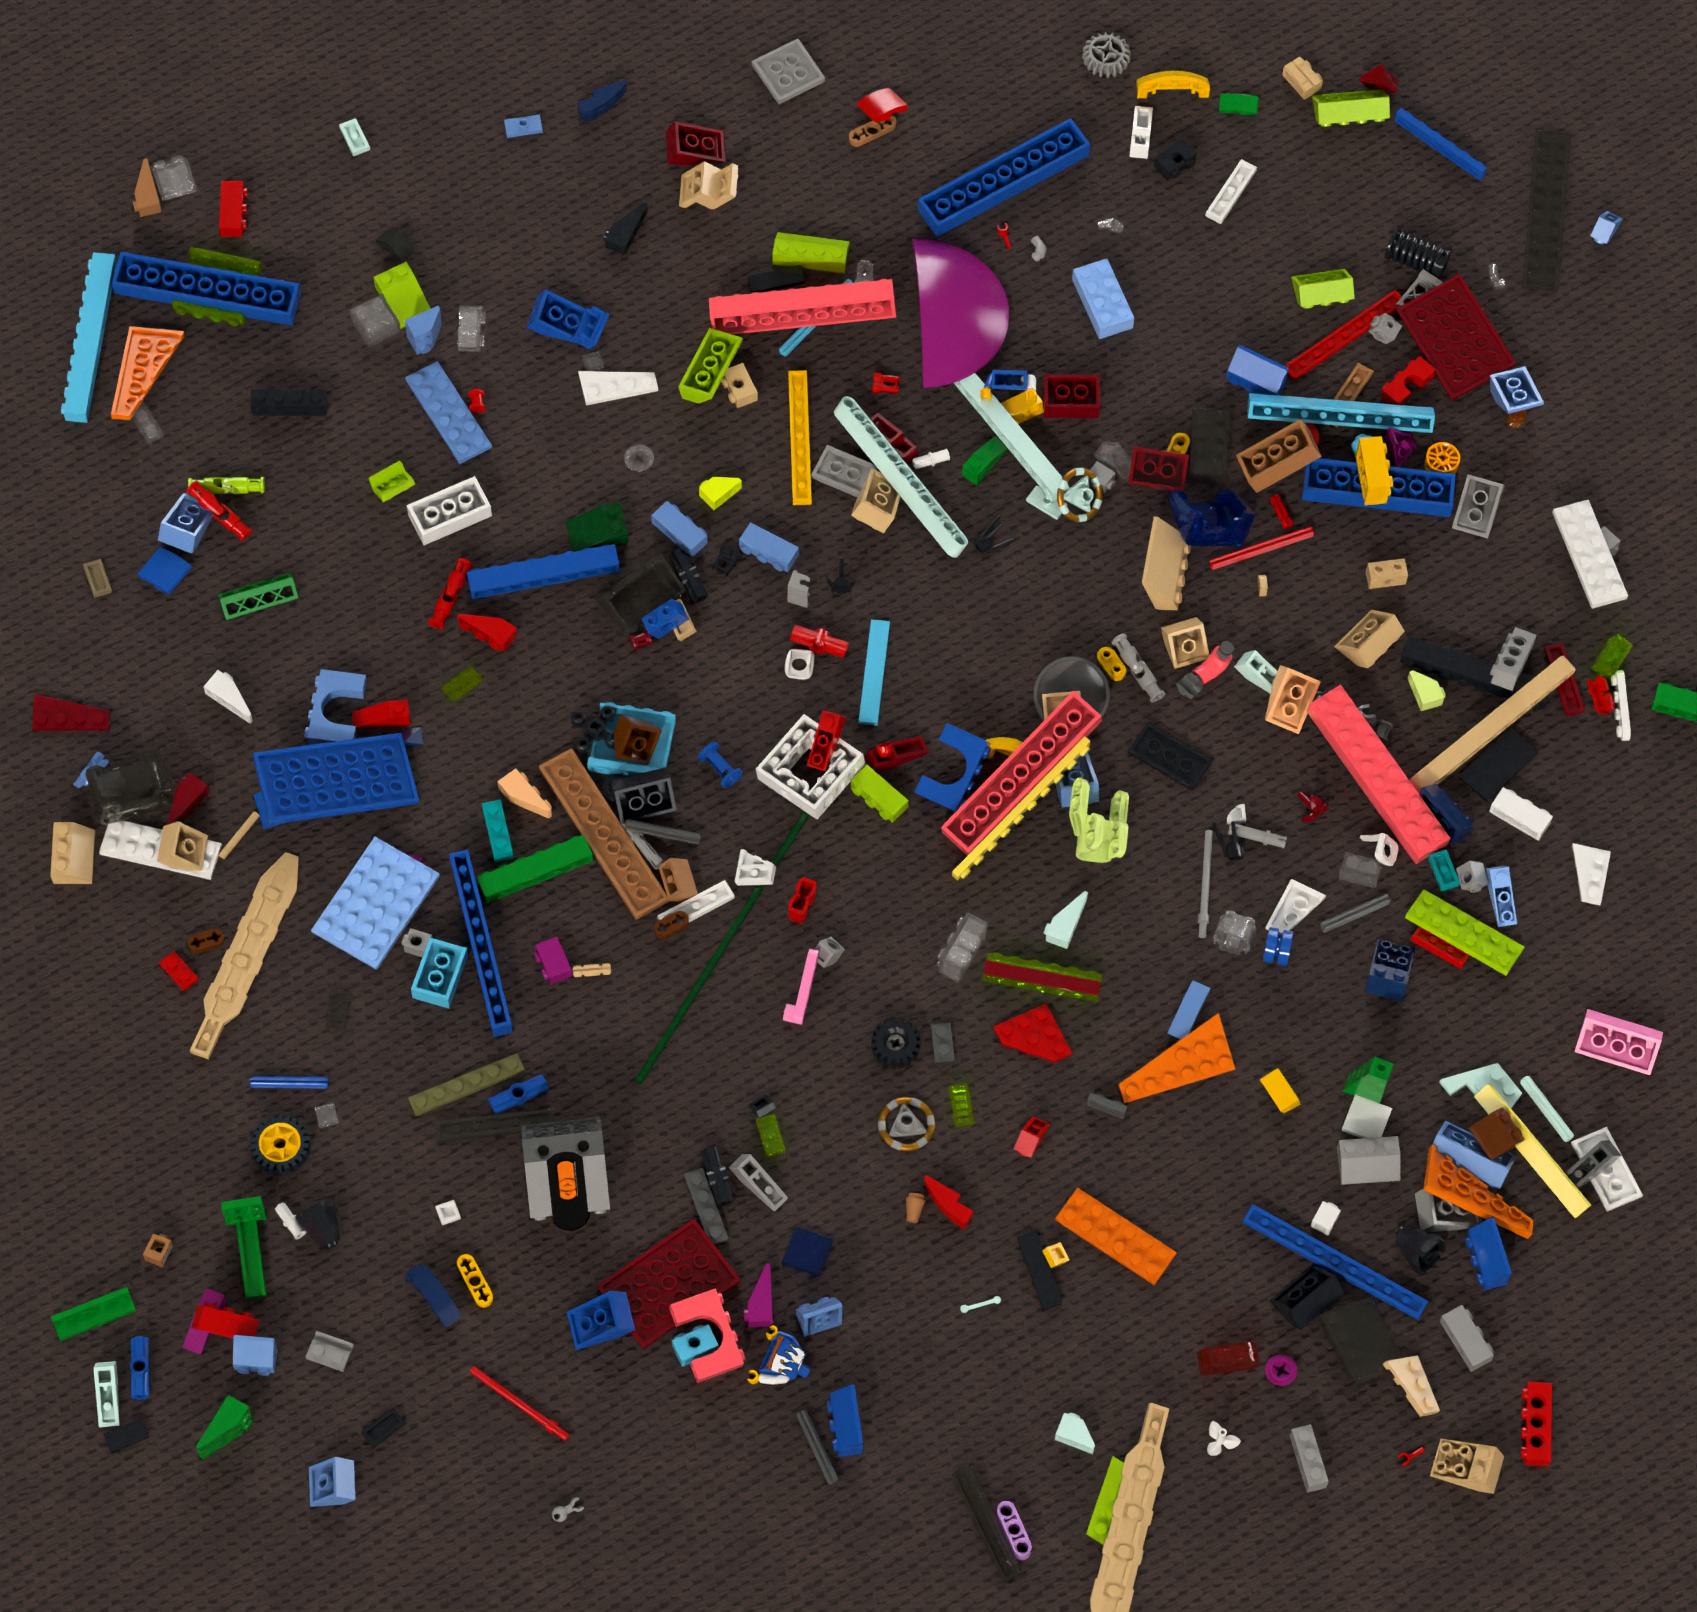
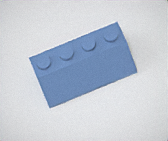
[1433,1121,1517,1189]

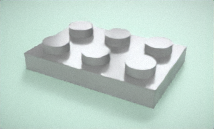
[811,445,877,497]

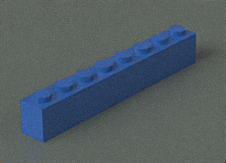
[467,544,620,599]

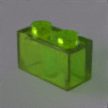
[1591,634,1633,679]

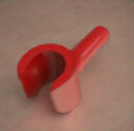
[997,223,1012,249]
[1398,1447,1424,1466]

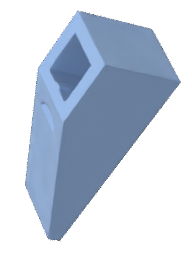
[1485,866,1517,927]

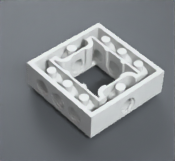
[756,714,865,819]

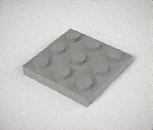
[752,39,825,104]

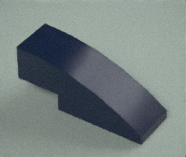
[577,80,627,122]

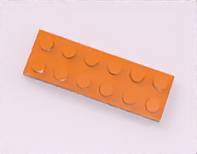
[1055,1187,1177,1285]

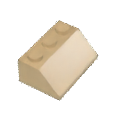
[1334,610,1405,668]
[51,822,95,884]

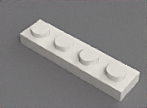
[1205,159,1257,224]
[657,880,734,931]

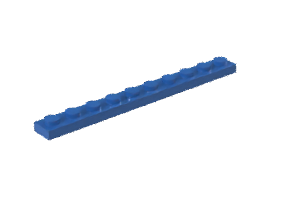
[1243,1204,1428,1320]

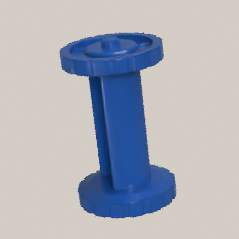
[698,742,743,788]

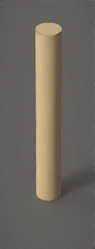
[218,811,260,859]

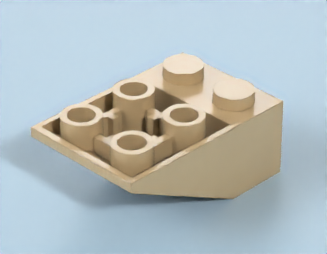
[1430,1439,1504,1494]

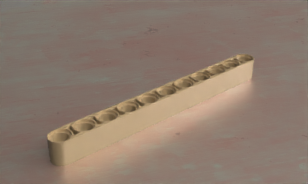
[1409,655,1576,794]

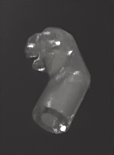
[1097,218,1124,233]

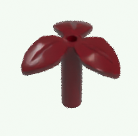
[1297,791,1329,822]

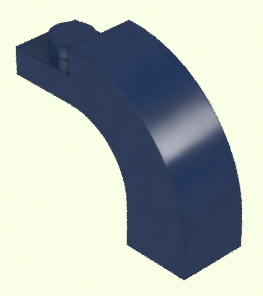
[404,1264,462,1328]

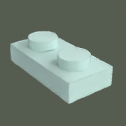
[339,118,370,156]

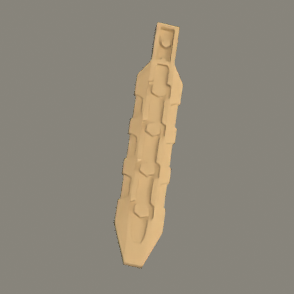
[190,852,299,1060]
[1090,1403,1169,1612]

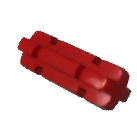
[1270,494,1293,529]

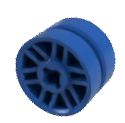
[1263,927,1293,966]

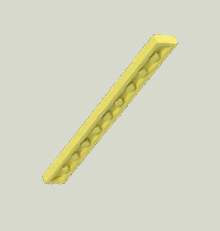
[952,736,1090,881]

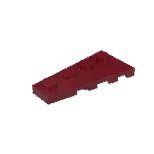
[32,694,110,731]

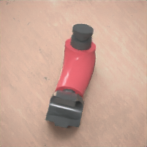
[1176,641,1234,699]

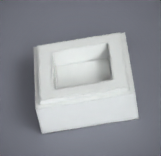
[435,1200,461,1225]

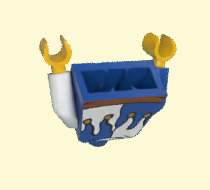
[980,370,1037,403]
[747,1325,811,1385]

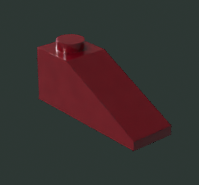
[167,773,210,825]

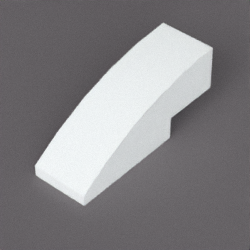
[1130,106,1153,159]

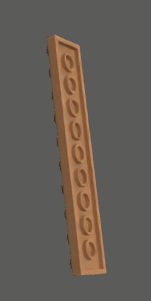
[539,748,669,920]

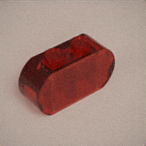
[1197,1342,1260,1376]

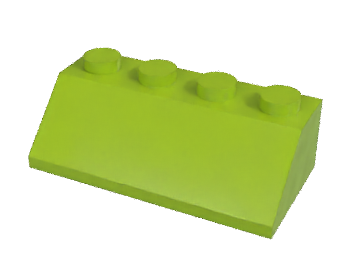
[1312,89,1390,127]
[773,232,850,274]
[678,328,743,404]

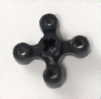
[571,706,615,754]

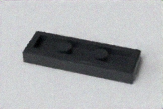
[748,265,805,293]

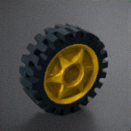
[251,1115,310,1175]

